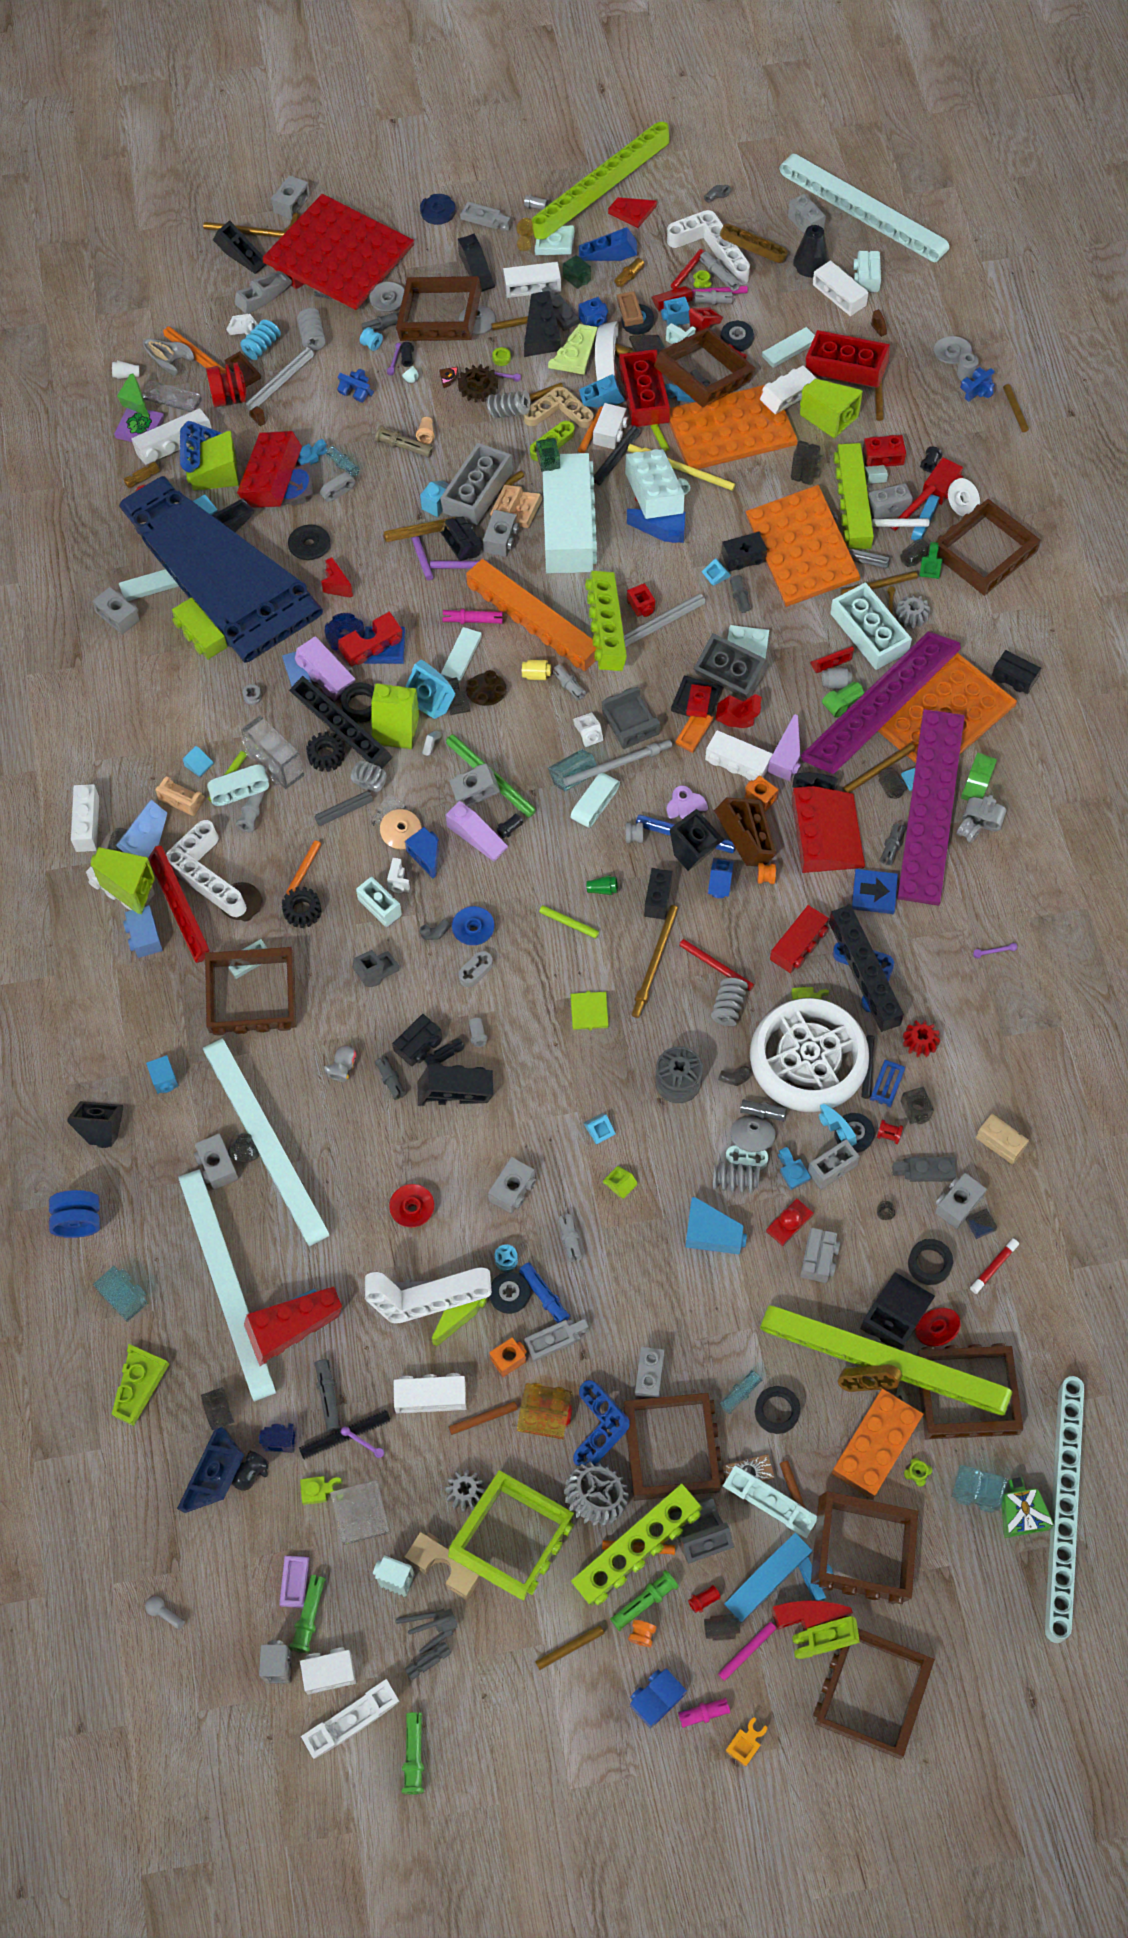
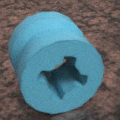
[360,327,383,351]
[495,1244,518,1272]

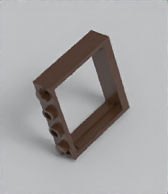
[396,276,482,341]
[654,327,756,407]
[936,499,1041,596]
[205,947,296,1036]
[916,1343,1023,1440]
[624,1393,724,1501]
[811,1491,919,1605]
[813,1628,935,1760]

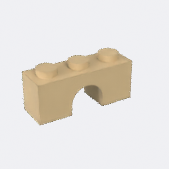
[404,1532,482,1600]

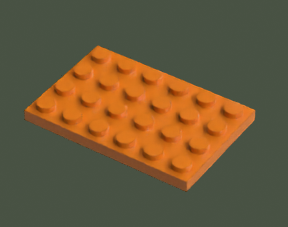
[669,385,798,469]
[745,485,860,607]
[878,653,1017,763]

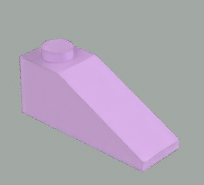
[768,714,801,781]
[446,801,508,862]

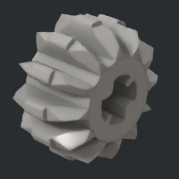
[896,594,930,629]
[350,761,387,792]
[445,1469,485,1512]

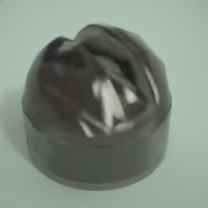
[877,1201,895,1220]

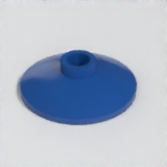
[452,906,495,945]

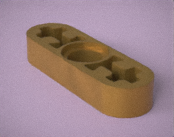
[838,1365,902,1392]

